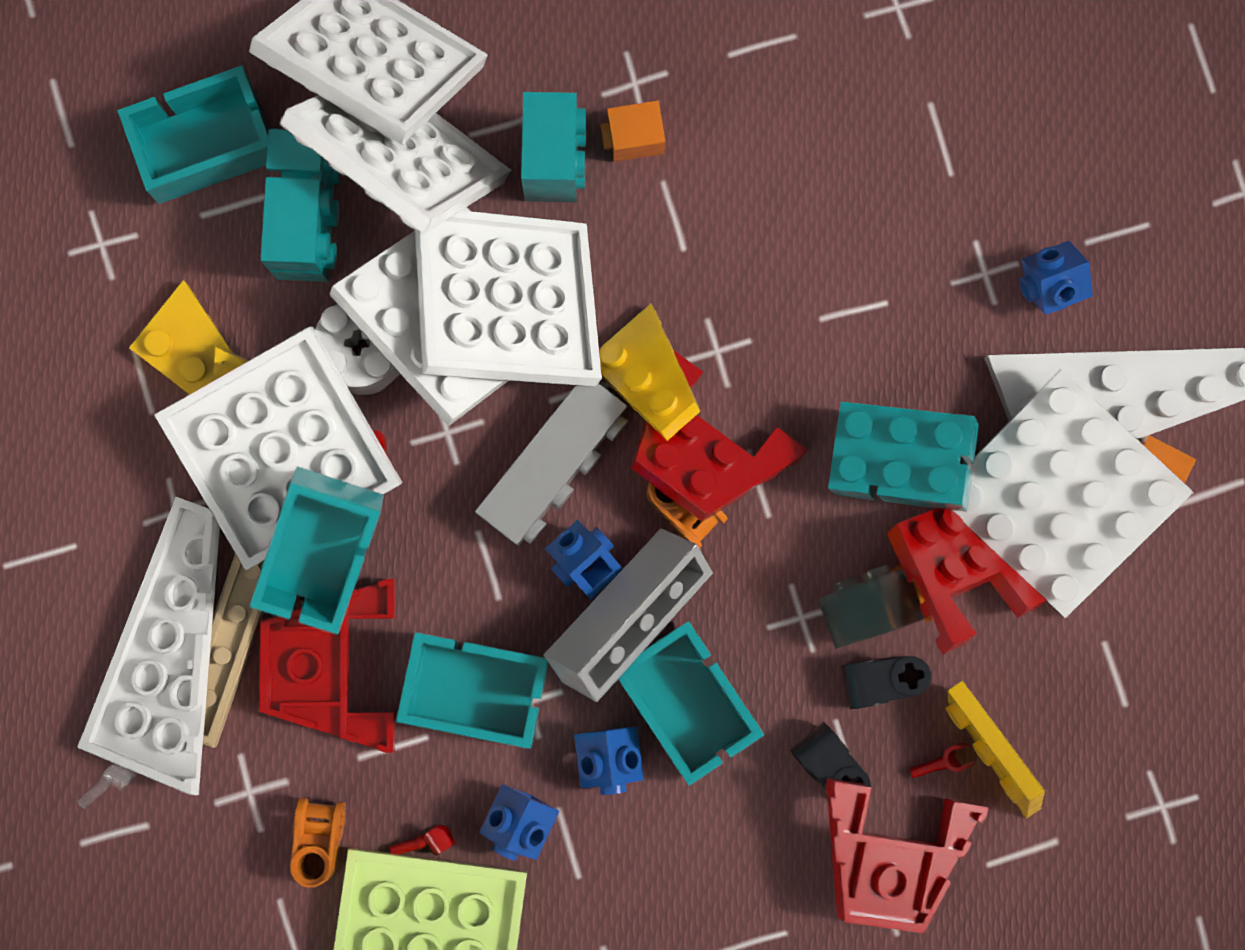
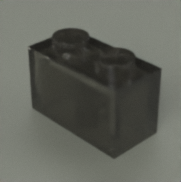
[818,565,925,649]

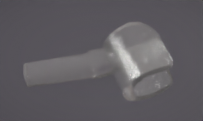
[77,763,137,809]

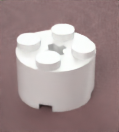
[315,304,400,395]

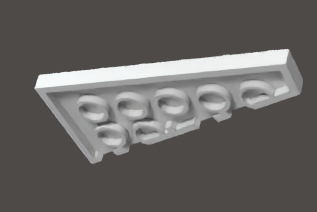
[984,348,1245,439]
[78,497,220,795]

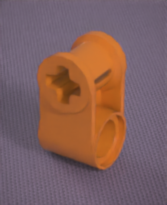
[646,482,728,549]
[290,797,346,887]

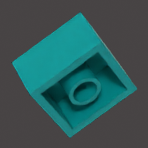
[521,92,586,203]

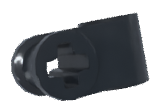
[841,656,931,710]
[790,721,872,792]

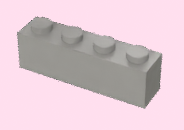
[475,383,628,547]
[544,529,713,702]

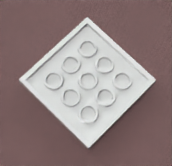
[249,0,487,145]
[280,95,512,234]
[329,207,509,426]
[415,211,602,386]
[155,326,402,570]
[951,369,1194,618]

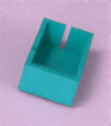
[117,65,269,204]
[261,129,342,282]
[828,401,979,512]
[249,466,384,634]
[618,621,764,786]
[396,632,549,749]

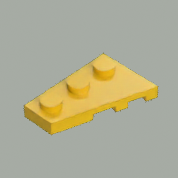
[129,280,234,394]
[599,304,700,440]
[946,681,1045,819]

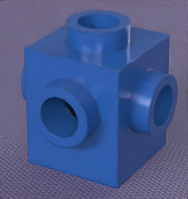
[1019,240,1093,315]
[545,519,623,600]
[574,726,644,795]
[479,783,559,861]

